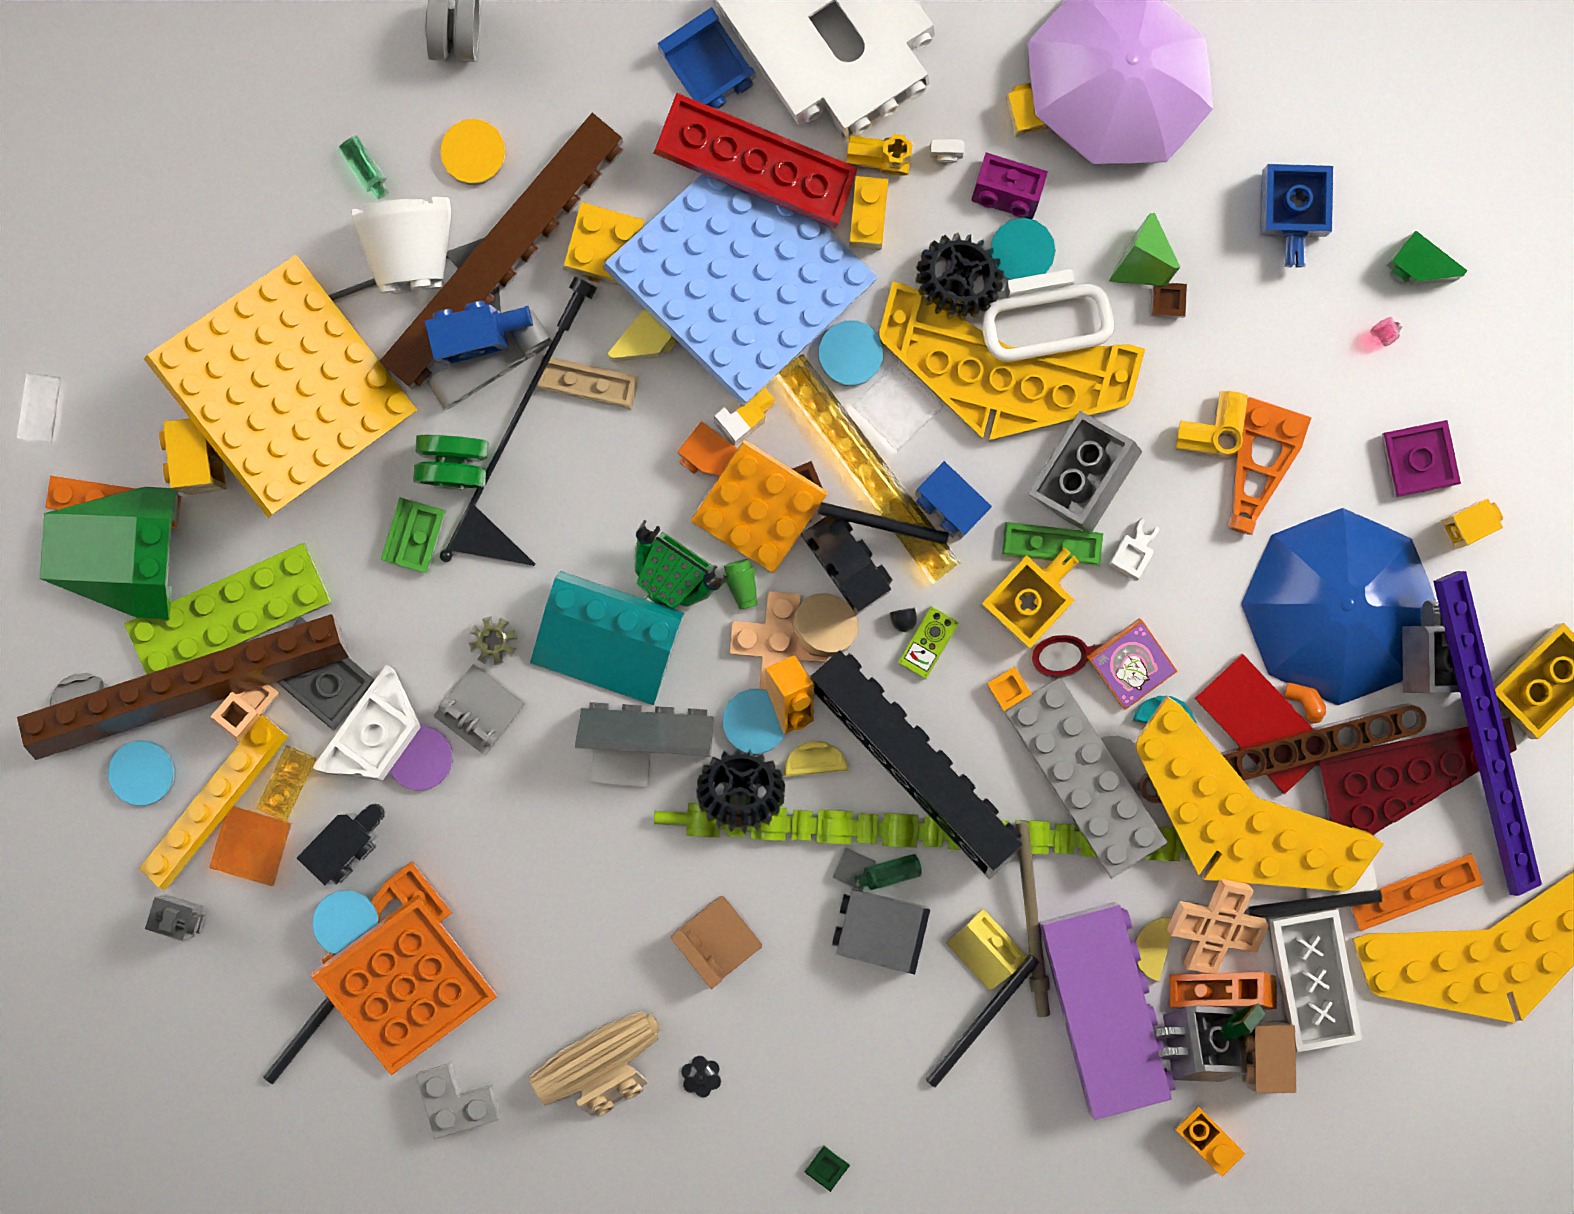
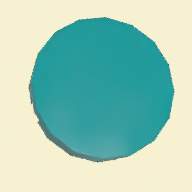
[990,218,1056,280]

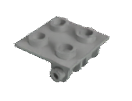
[433,664,525,756]

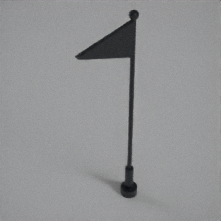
[439,276,597,566]

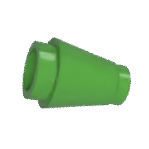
[723,559,758,609]

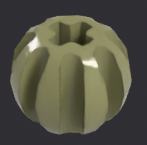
[468,616,518,665]

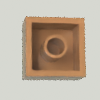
[1242,1020,1296,1093]

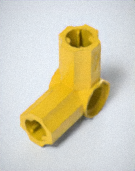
[846,134,913,176]
[1176,391,1248,459]

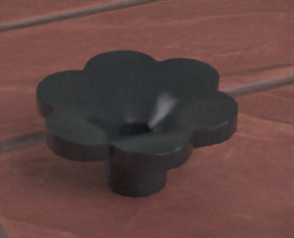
[681,1056,721,1098]

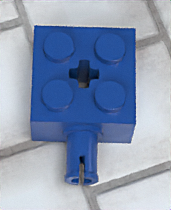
[1261,164,1333,268]
[425,301,533,366]

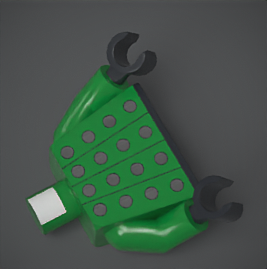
[634,520,728,609]

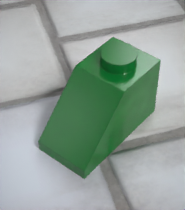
[1386,231,1468,285]

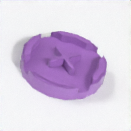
[390,725,453,790]

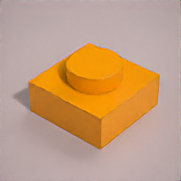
[986,666,1032,712]

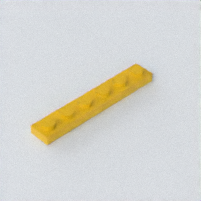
[138,715,289,891]

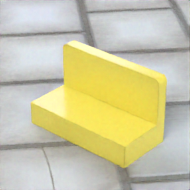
[947,909,1027,990]

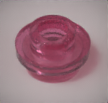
[1370,317,1402,347]

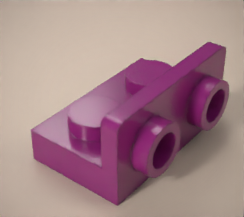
[971,152,1048,219]

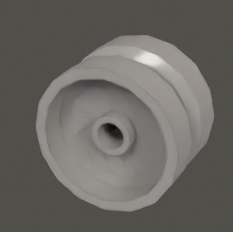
[425,0,480,62]

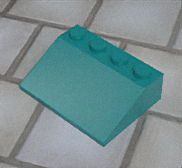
[530,571,685,705]

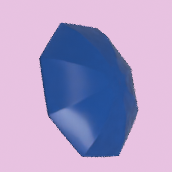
[1241,508,1437,706]

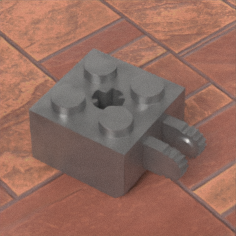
[1402,600,1460,693]
[1155,1006,1247,1082]

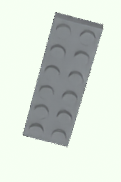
[1005,677,1168,879]

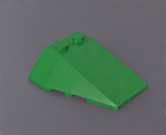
[40,487,178,620]

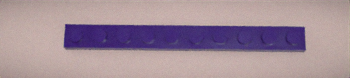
[1433,571,1542,896]

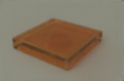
[209,806,292,886]

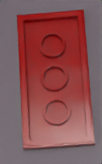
[1194,654,1321,794]

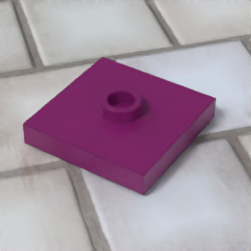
[1382,420,1461,498]

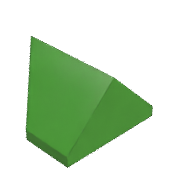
[1109,213,1180,286]

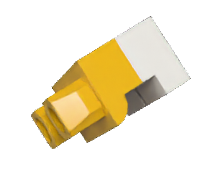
[714,387,776,447]

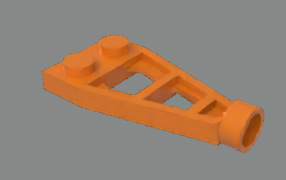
[1228,397,1312,535]
[321,861,453,964]

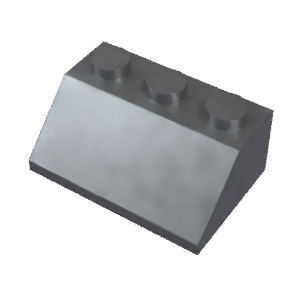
[1028,411,1142,535]

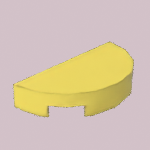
[784,741,849,777]
[1135,917,1171,982]

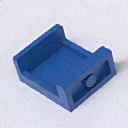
[657,7,756,110]

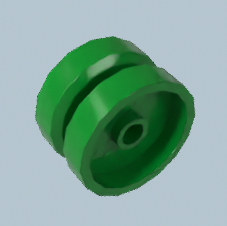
[413,435,489,489]

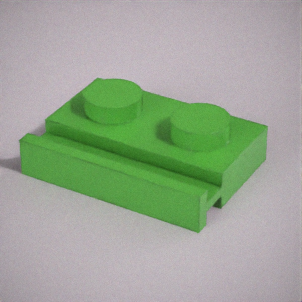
[381,497,446,574]

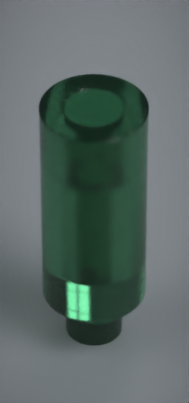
[338,135,389,199]
[855,854,922,890]

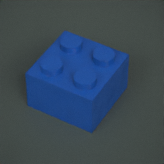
[915,461,992,539]

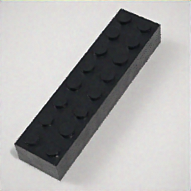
[810,650,1023,880]

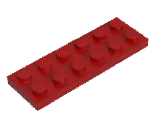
[653,93,858,228]

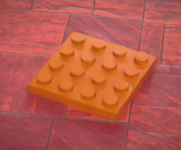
[311,895,497,1075]

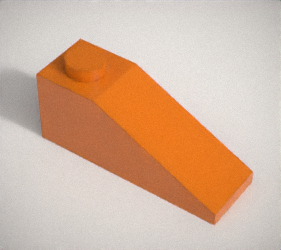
[677,421,737,477]
[1170,972,1277,1010]

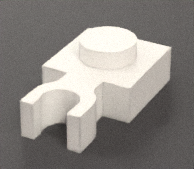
[1108,518,1160,581]

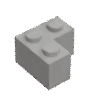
[416,1062,501,1139]

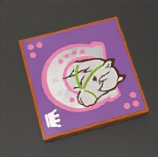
[1087,618,1178,710]

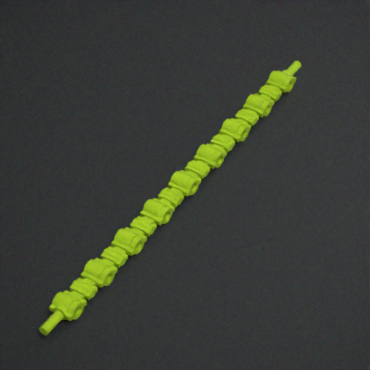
[654,803,1219,863]

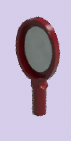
[1032,635,1103,678]

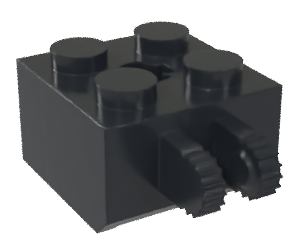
[296,803,386,886]

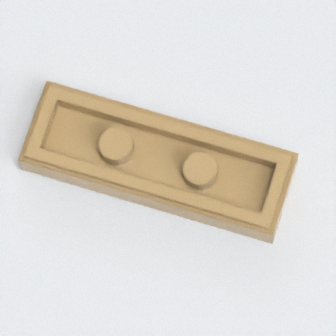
[536,355,639,409]

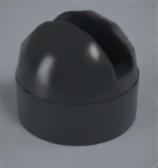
[889,608,917,632]

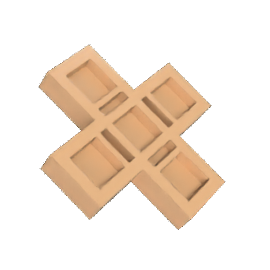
[730,591,828,690]
[1167,878,1269,974]

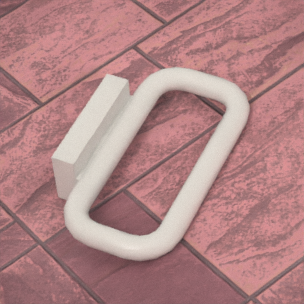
[982,269,1114,362]

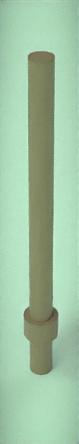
[1015,821,1050,1017]

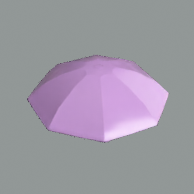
[1028,0,1213,164]

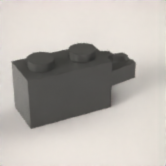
[145,894,206,941]

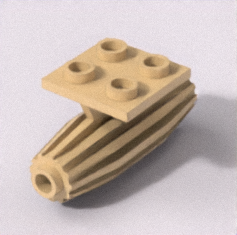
[528,1010,661,1117]

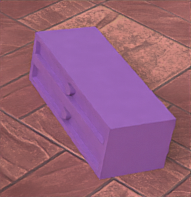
[1039,902,1175,1120]

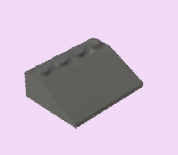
[575,702,714,756]

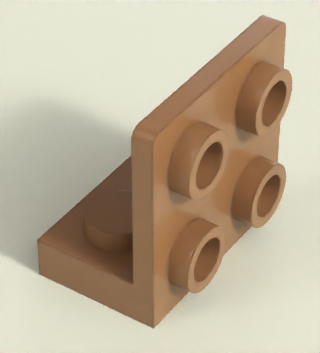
[670,896,762,989]

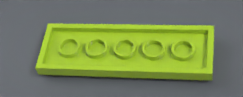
[124,543,332,675]

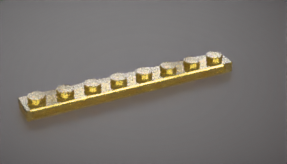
[776,354,961,584]

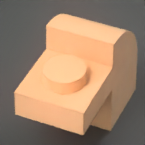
[211,684,279,742]

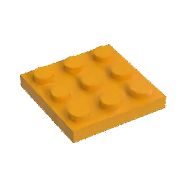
[691,439,827,573]

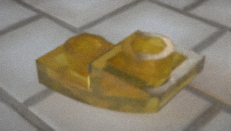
[256,744,316,822]

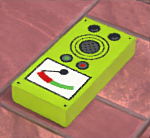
[898,606,959,679]

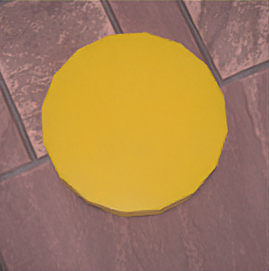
[440,119,506,185]

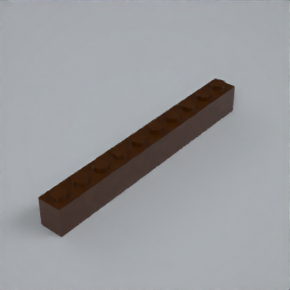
[379,112,623,389]
[17,614,349,760]

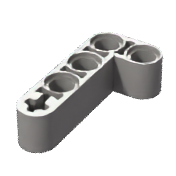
[427,310,552,410]

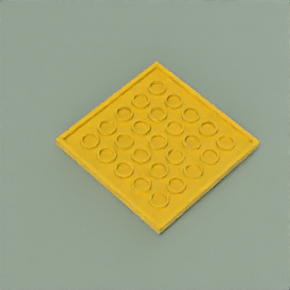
[144,255,417,518]

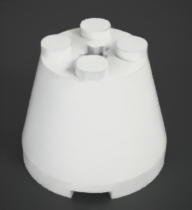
[351,197,452,294]

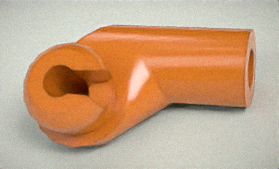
[1284,682,1326,723]

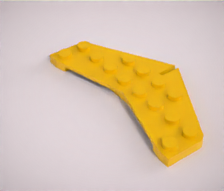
[879,281,1145,441]
[1135,695,1384,891]
[1352,870,1574,1023]

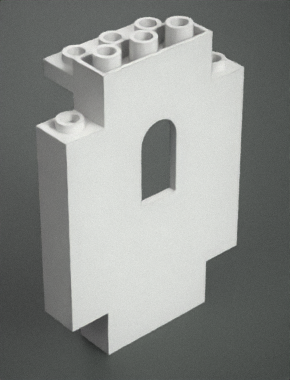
[713,0,935,138]

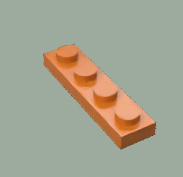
[45,476,182,528]
[1350,853,1484,931]

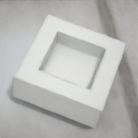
[930,139,964,163]

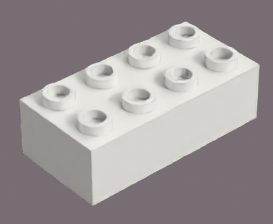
[1268,908,1363,1052]

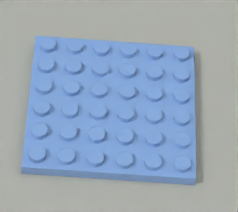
[603,174,878,406]

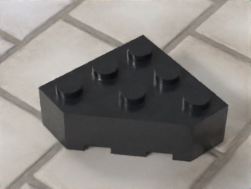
[801,516,893,616]

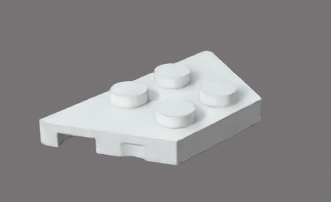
[312,664,421,781]

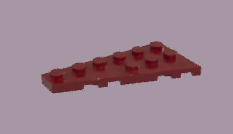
[1317,717,1517,835]

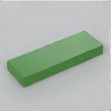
[1002,522,1103,566]

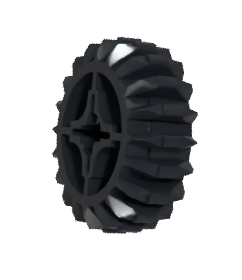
[915,232,1004,321]
[696,749,785,834]

